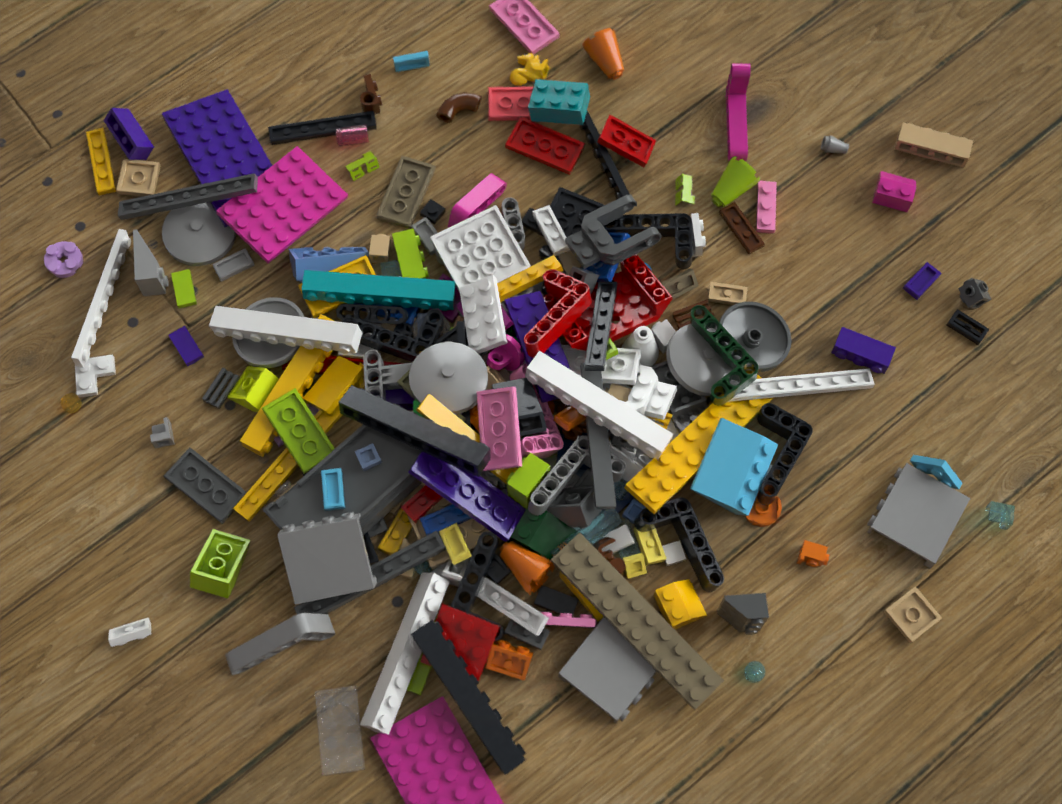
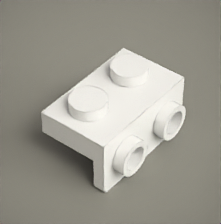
[680,213,706,258]

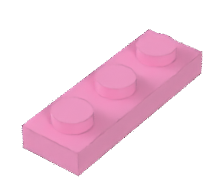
[756,181,777,234]
[541,612,597,628]

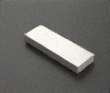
[532,205,570,256]

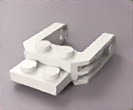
[620,364,677,420]

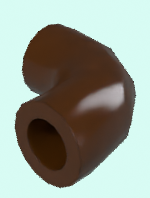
[436,92,482,123]

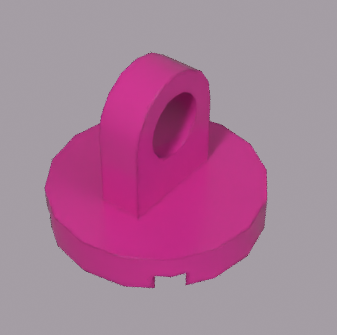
[486,334,524,371]

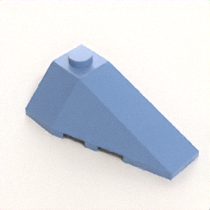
[289,247,369,282]

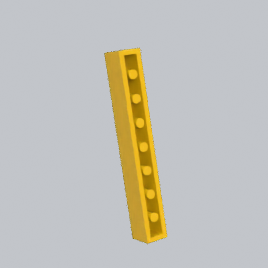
[240,314,334,457]

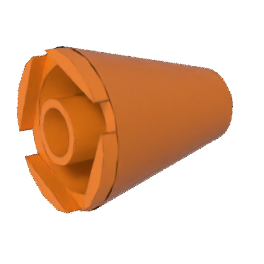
[582,28,624,80]
[500,541,555,595]

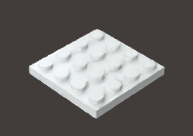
[430,205,531,292]

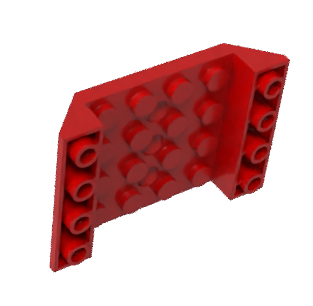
[543,254,673,351]

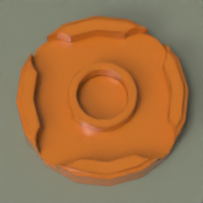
[744,491,782,527]

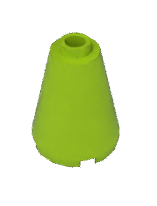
[711,156,760,207]

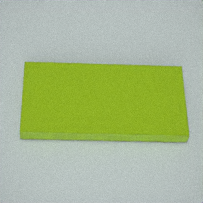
[262,388,335,474]

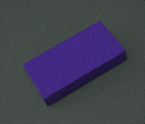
[903,262,942,300]
[168,326,204,367]

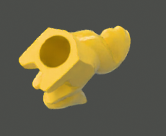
[510,53,550,86]

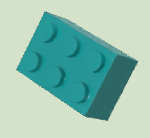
[528,79,590,125]

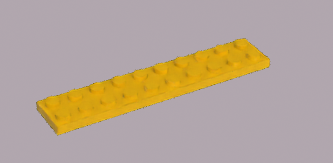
[624,370,775,514]

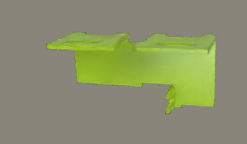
[345,151,380,181]
[675,173,695,206]

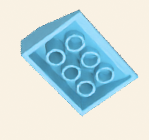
[690,418,778,516]

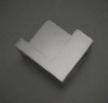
[150,417,175,448]

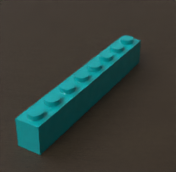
[302,270,455,311]

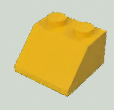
[653,579,707,630]

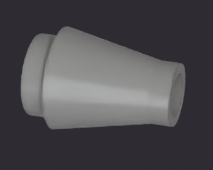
[821,135,849,154]

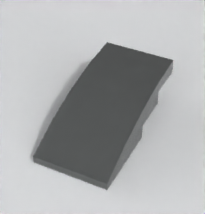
[651,361,708,434]

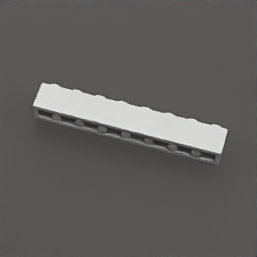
[209,306,362,354]
[525,351,673,460]
[360,573,450,735]

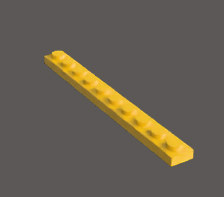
[233,363,375,522]

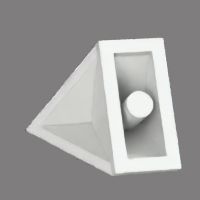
[430,558,470,587]

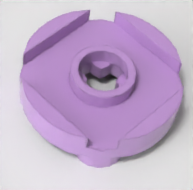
[44,241,83,278]

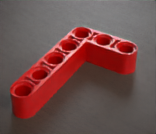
[524,269,592,358]

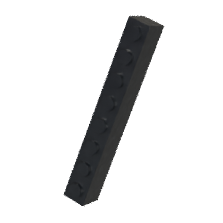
[339,385,491,477]
[411,620,526,775]

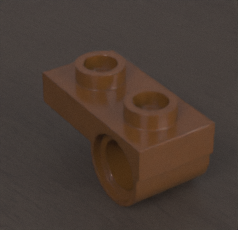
[360,74,382,114]

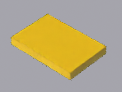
[303,356,364,415]

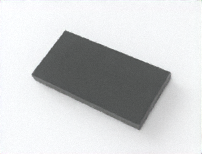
[164,448,247,524]

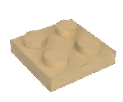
[116,159,161,196]
[884,586,942,643]

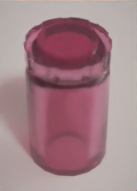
[336,125,369,147]

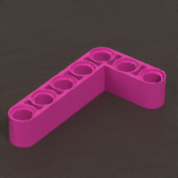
[726,63,751,161]

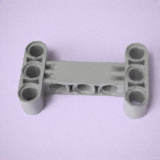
[363,341,452,401]

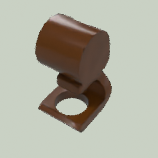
[593,537,625,574]

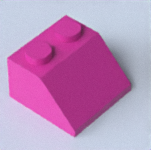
[872,171,916,212]

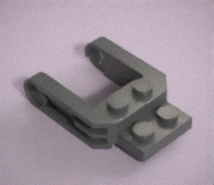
[565,195,661,269]

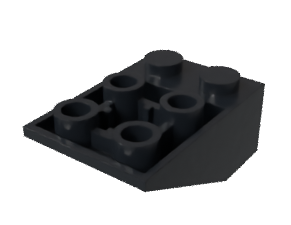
[491,378,547,439]

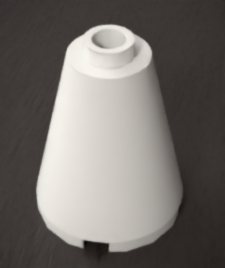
[622,326,659,367]

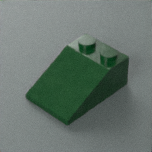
[511,507,584,560]

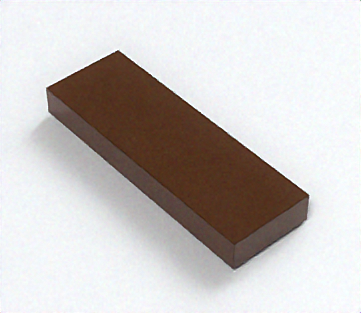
[719,202,765,255]

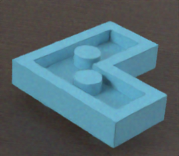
[910,455,962,489]

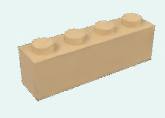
[894,122,973,168]

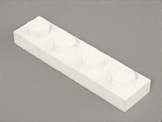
[477,578,549,636]

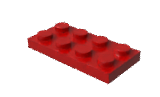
[505,117,585,175]

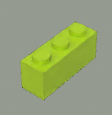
[392,229,429,279]

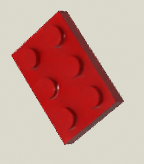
[597,115,656,168]

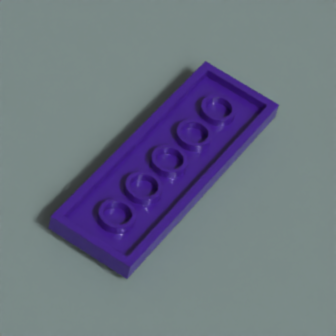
[504,291,571,403]
[408,451,526,542]

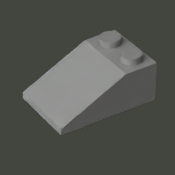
[133,229,169,296]

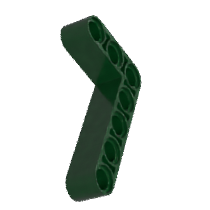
[690,305,758,406]

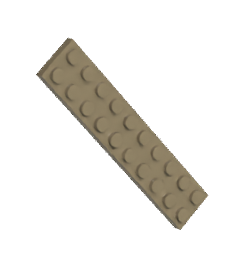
[551,533,724,710]

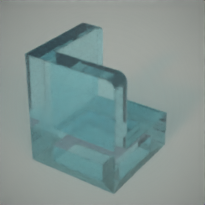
[986,501,1015,530]

